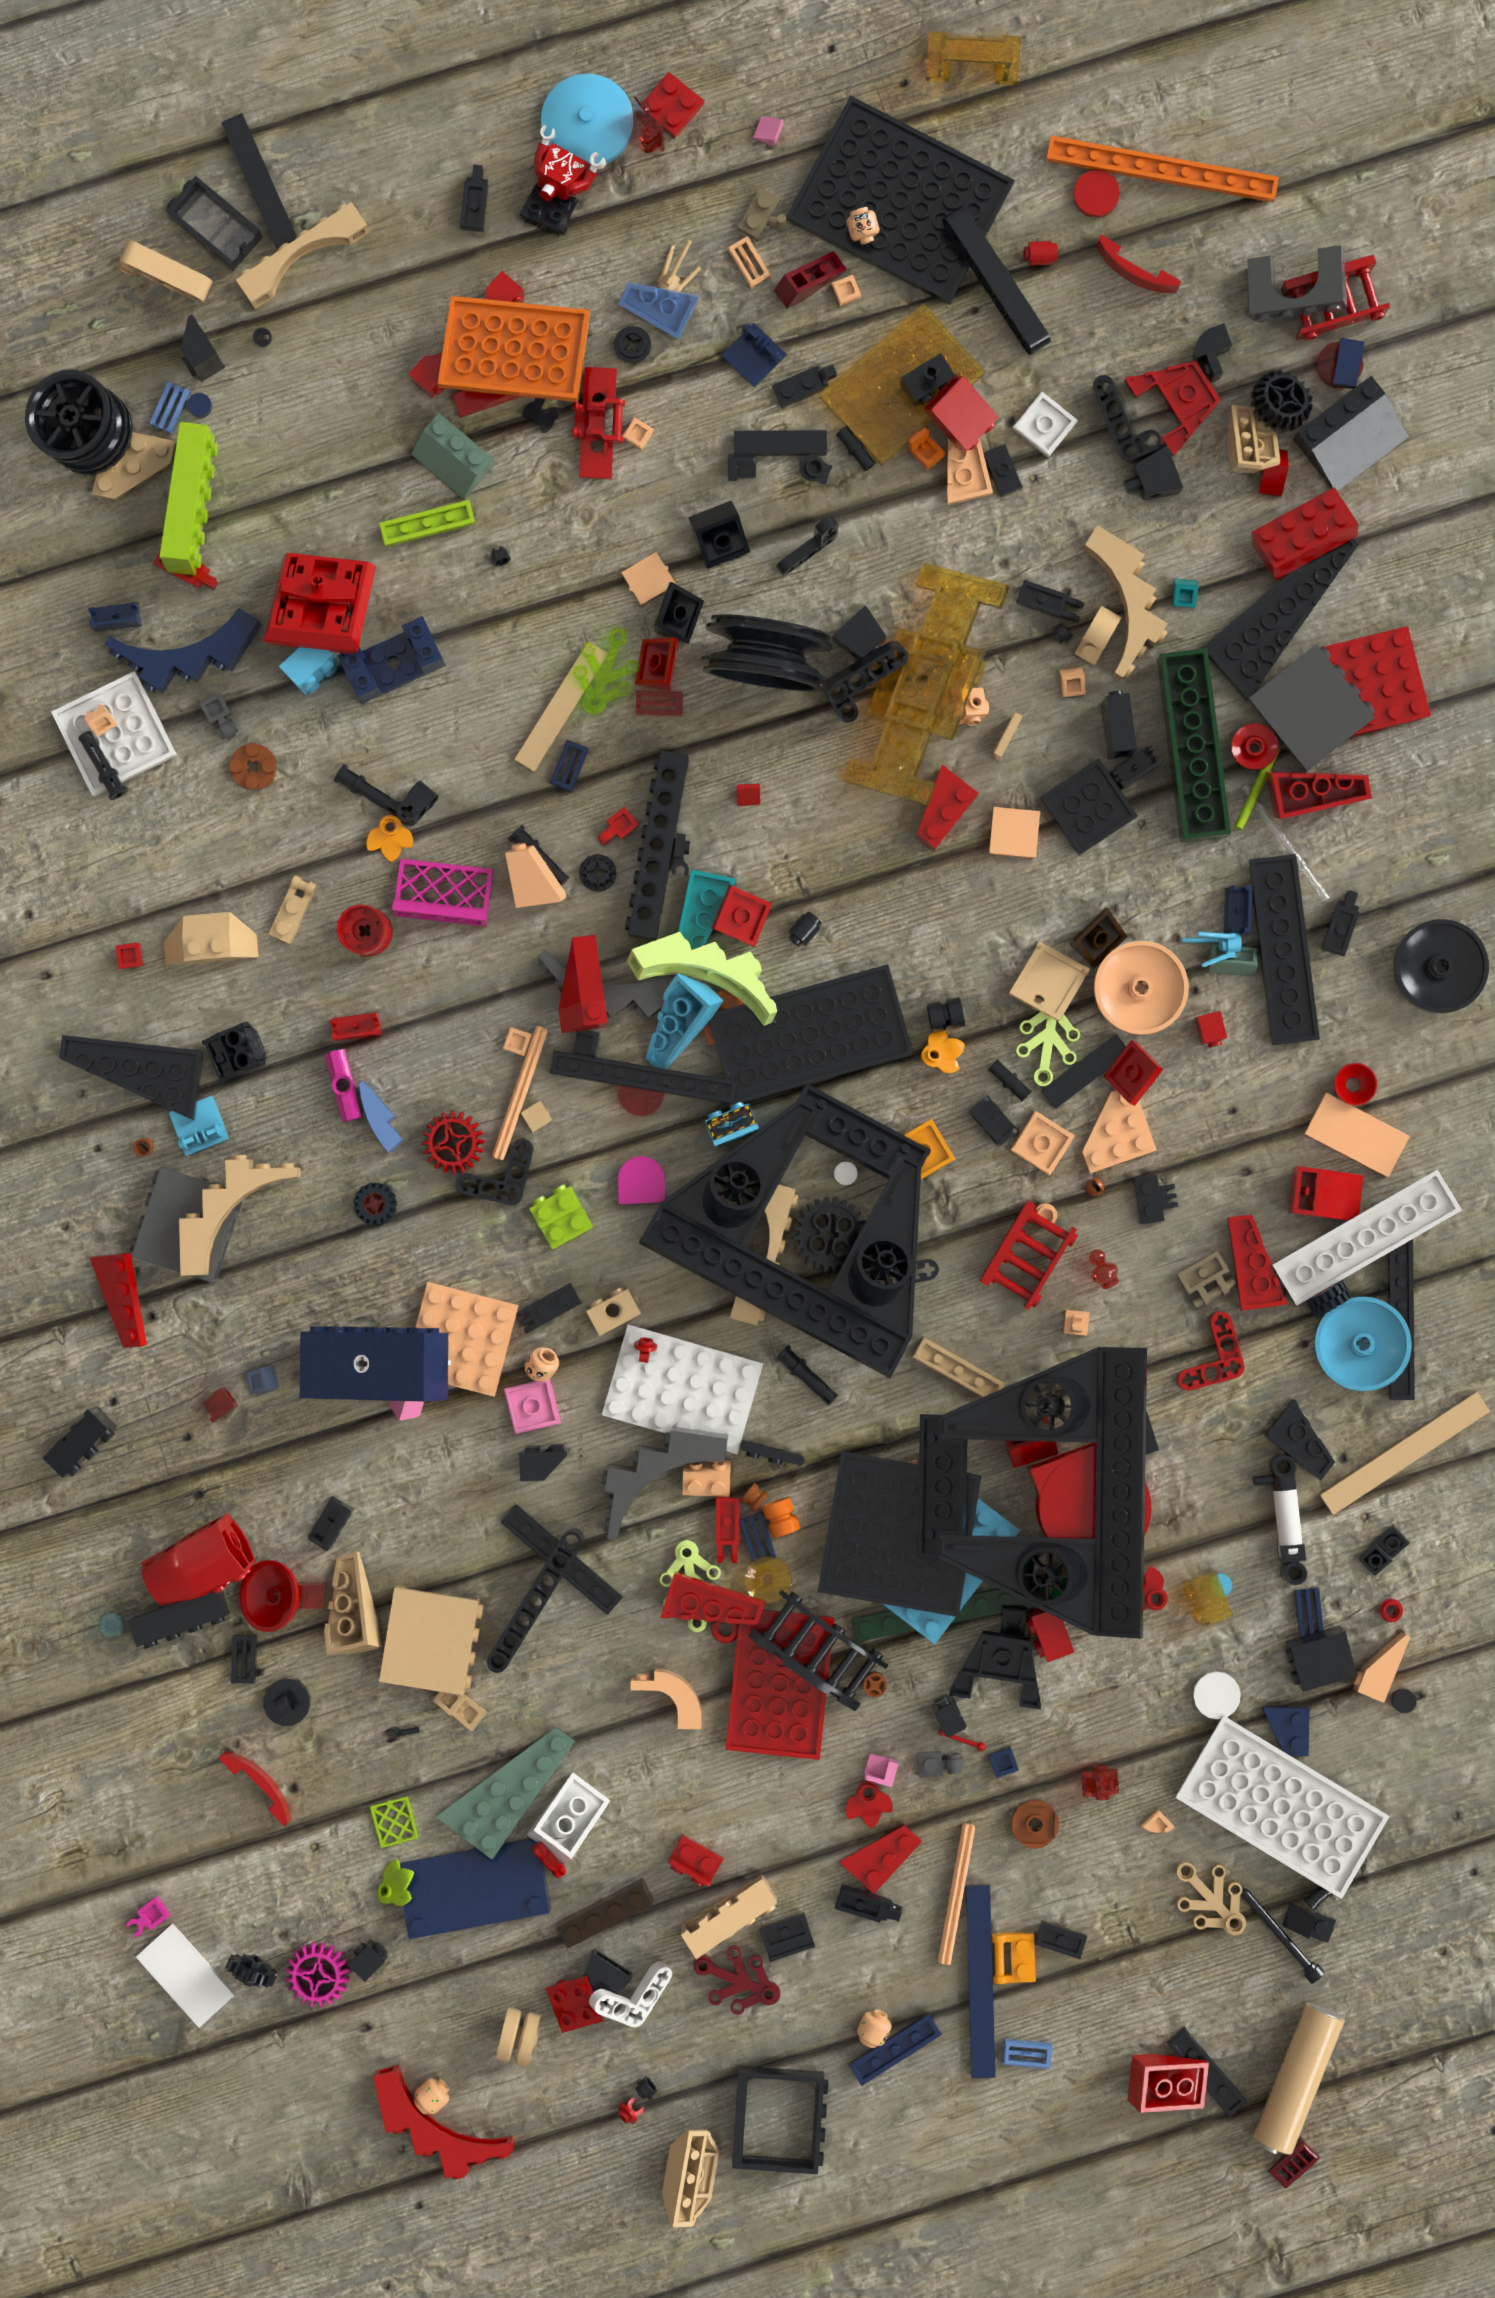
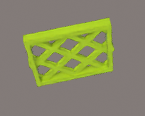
[370,1796,419,1848]

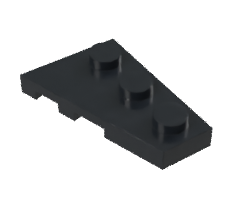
[1264,1399,1335,1481]

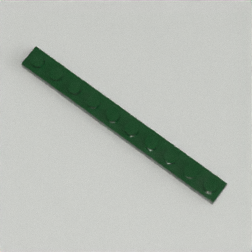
[852,1578,1068,1642]

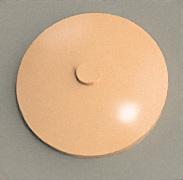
[1094,941,1189,1035]

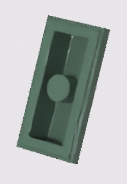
[1208,944,1258,977]

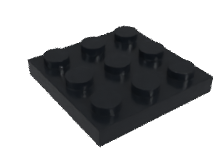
[1040,758,1138,856]

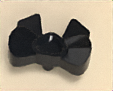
[523,398,559,433]

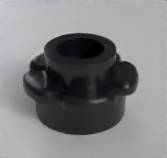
[1052,623,1073,644]
[636,2076,657,2100]

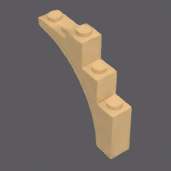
[1083,525,1168,682]
[179,1155,301,1276]

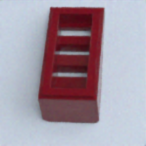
[1268,2136,1321,2189]

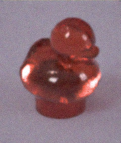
[1089,1249,1119,1289]

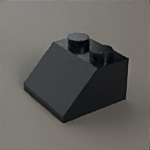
[181,314,225,382]
[688,501,750,569]

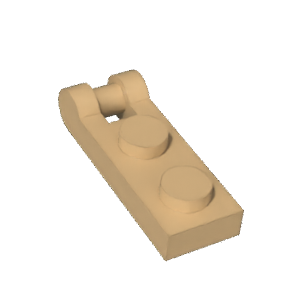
[269,875,317,945]

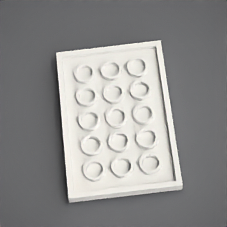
[602,1324,763,1454]

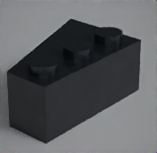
[43,1407,118,1478]

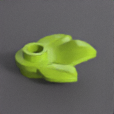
[377,1859,414,1906]

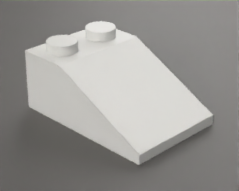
[527,1773,610,1863]

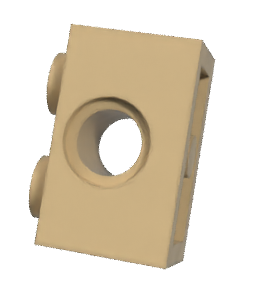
[586,1287,642,1336]

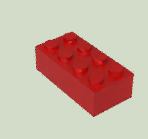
[1251,487,1358,581]

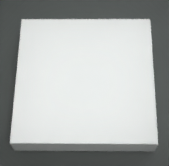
[1012,392,1078,458]

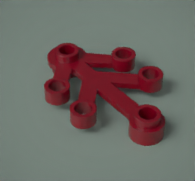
[694,1945,780,2015]

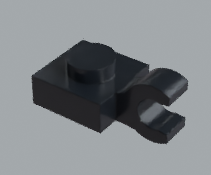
[671,833,690,876]

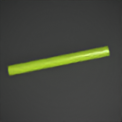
[1234,749,1280,831]

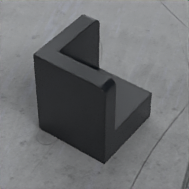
[728,454,756,481]
[573,1030,601,1057]

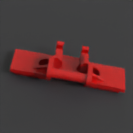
[571,367,625,480]

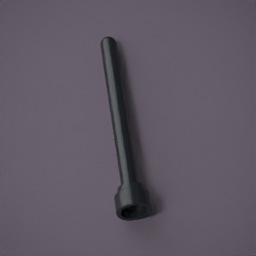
[1241,1888,1325,1984]

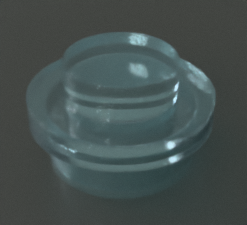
[100,1613,124,1637]

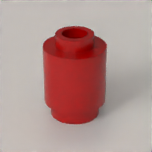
[1023,241,1058,266]

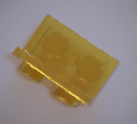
[1184,1571,1233,1626]

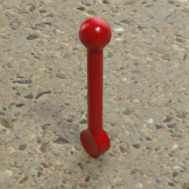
[938,1729,986,1751]

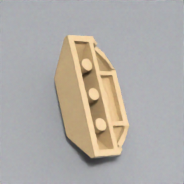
[1226,405,1280,473]
[163,912,259,966]
[662,2130,720,2227]

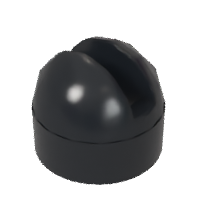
[253,327,272,347]
[490,546,511,567]

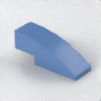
[359,1081,405,1153]

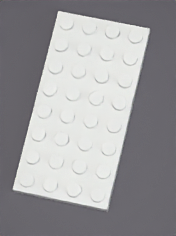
[1175,1715,1390,1899]

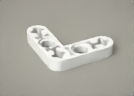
[589,1961,672,2027]

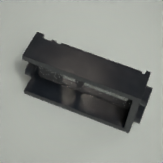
[166,176,263,271]

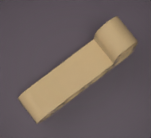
[116,240,212,304]

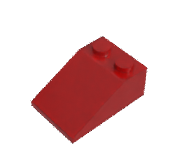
[1127,2054,1209,2113]

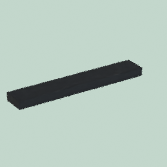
[221,113,297,250]
[501,1504,623,1615]

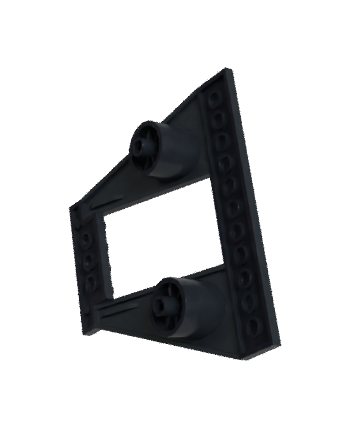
[639,1083,931,1378]
[917,1347,1147,1639]

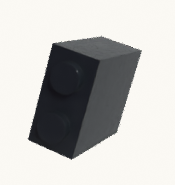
[1101,690,1137,760]
[1284,1625,1357,1692]

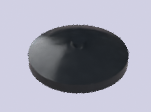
[1393,919,1489,1014]

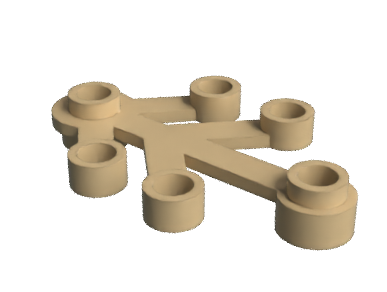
[1176,1861,1246,1936]

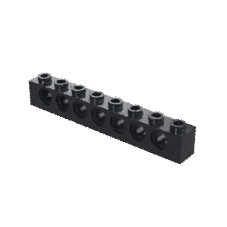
[625,750,689,941]

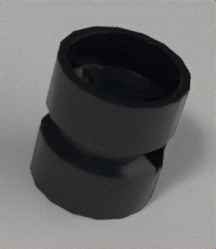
[927,997,965,1033]

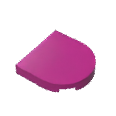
[618,1156,666,1204]

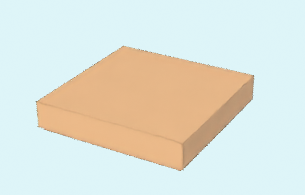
[989,807,1040,858]
[1010,1111,1075,1176]

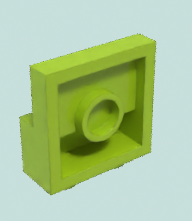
[529,1184,594,1250]

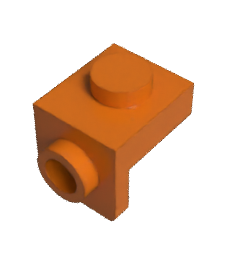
[908,427,945,470]

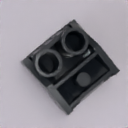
[202,1022,266,1084]

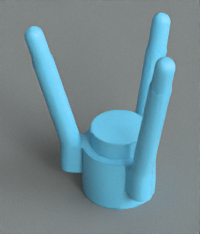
[1181,932,1242,967]

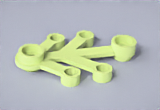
[1016,1012,1080,1087]
[660,1540,721,1632]

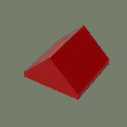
[635,637,678,691]

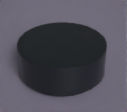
[1391,1688,1417,1713]

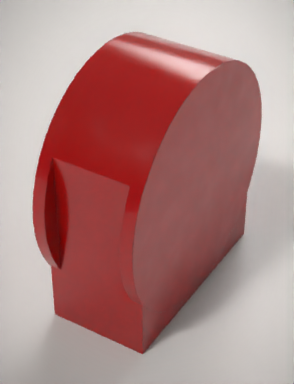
[1026,1443,1152,1538]

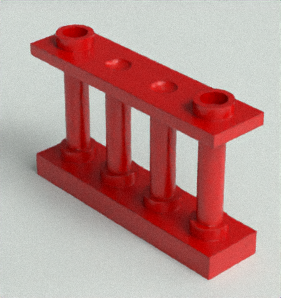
[1281,254,1390,341]
[979,1200,1078,1310]

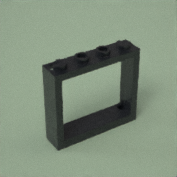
[732,2066,828,2174]

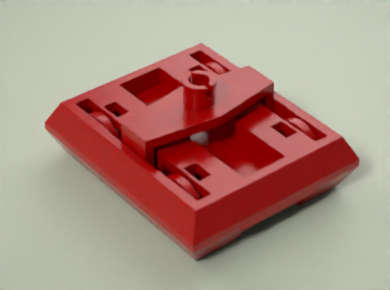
[263,553,376,655]

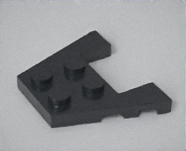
[949,1630,1041,1710]

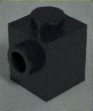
[348,1940,388,1982]

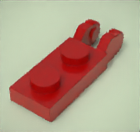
[716,1497,740,1563]

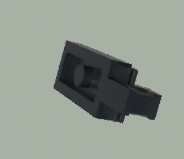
[460,164,489,232]
[772,365,837,409]
[1321,890,1359,957]
[835,1884,902,1923]

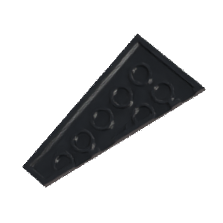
[59,1035,203,1121]

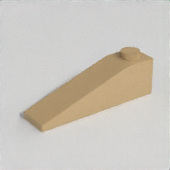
[324,1552,382,1655]

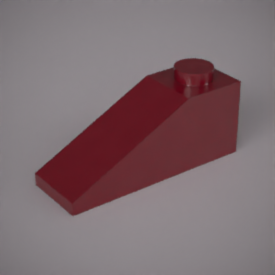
[773,251,847,309]

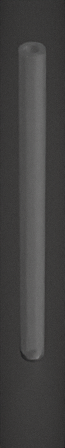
[1240,783,1330,902]

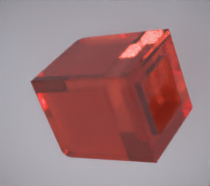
[203,1386,239,1423]
[297,1582,327,1609]

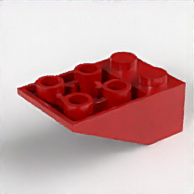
[1288,1166,1364,1221]

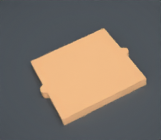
[621,552,676,606]

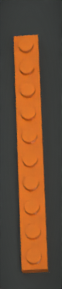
[1046,136,1279,203]

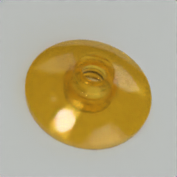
[745,1556,792,1604]

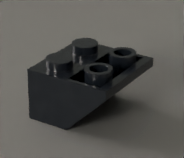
[519,1444,570,1482]

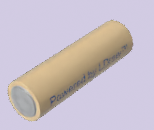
[1253,2002,1345,2155]

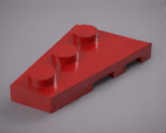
[839,1824,922,1894]

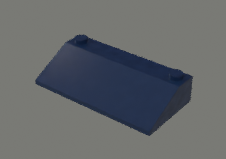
[400,1838,551,1939]

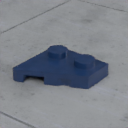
[1262,1706,1310,1756]

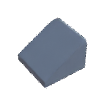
[245,1366,279,1395]

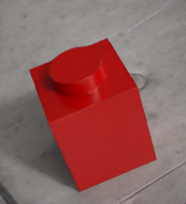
[1194,1011,1227,1048]

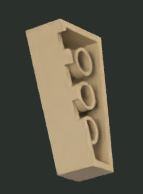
[681,1874,777,1959]

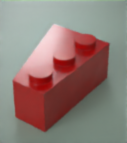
[916,765,979,852]

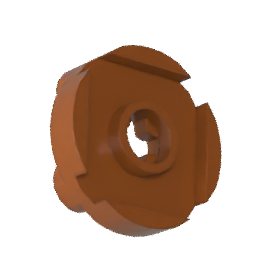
[229,743,277,790]
[1011,1799,1059,1849]

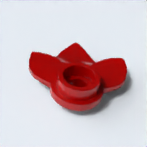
[1143,1566,1168,1611]
[846,1780,893,1828]

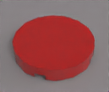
[1073,170,1120,217]

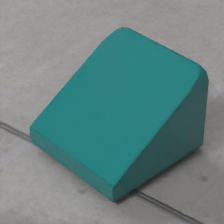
[1172,579,1199,608]

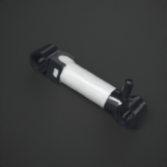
[1252,1454,1308,1585]

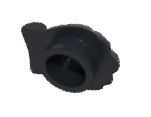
[799,454,832,485]

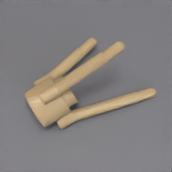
[657,240,701,292]

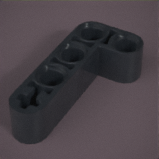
[1093,375,1165,464]
[822,641,909,723]

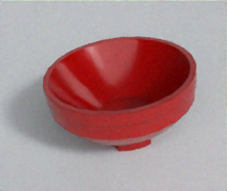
[1334,1063,1377,1106]

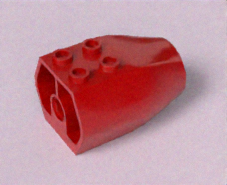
[141,1512,256,1606]

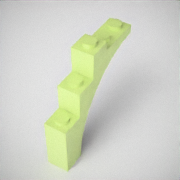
[627,932,777,1026]

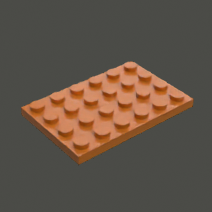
[438,296,590,402]

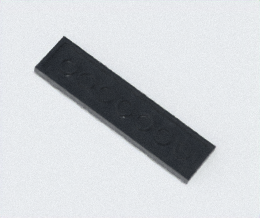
[1248,854,1320,1046]

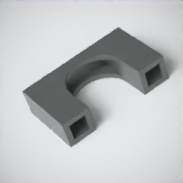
[1247,245,1347,323]

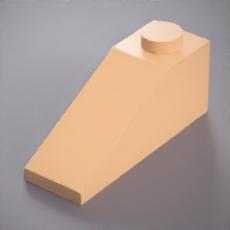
[1352,1632,1410,1703]

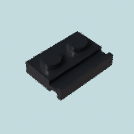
[759,1912,815,1962]

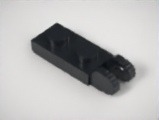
[1016,580,1084,623]

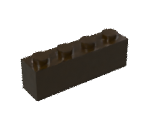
[557,1878,653,1949]

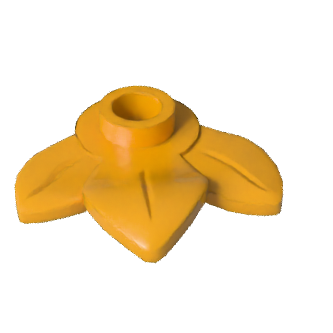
[367,815,413,862]
[921,1030,965,1074]

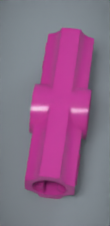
[325,1049,363,1122]

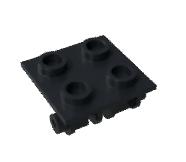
[519,183,579,236]

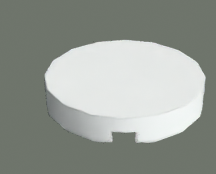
[1193,1671,1241,1719]

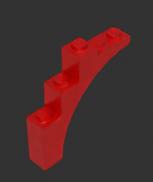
[373,2065,515,2180]

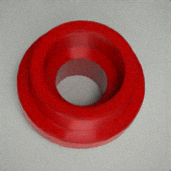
[1379,1598,1403,1623]

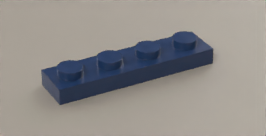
[849,2012,942,2086]

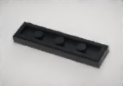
[734,430,827,456]
[1041,1034,1126,1109]
[1167,2027,1248,2117]

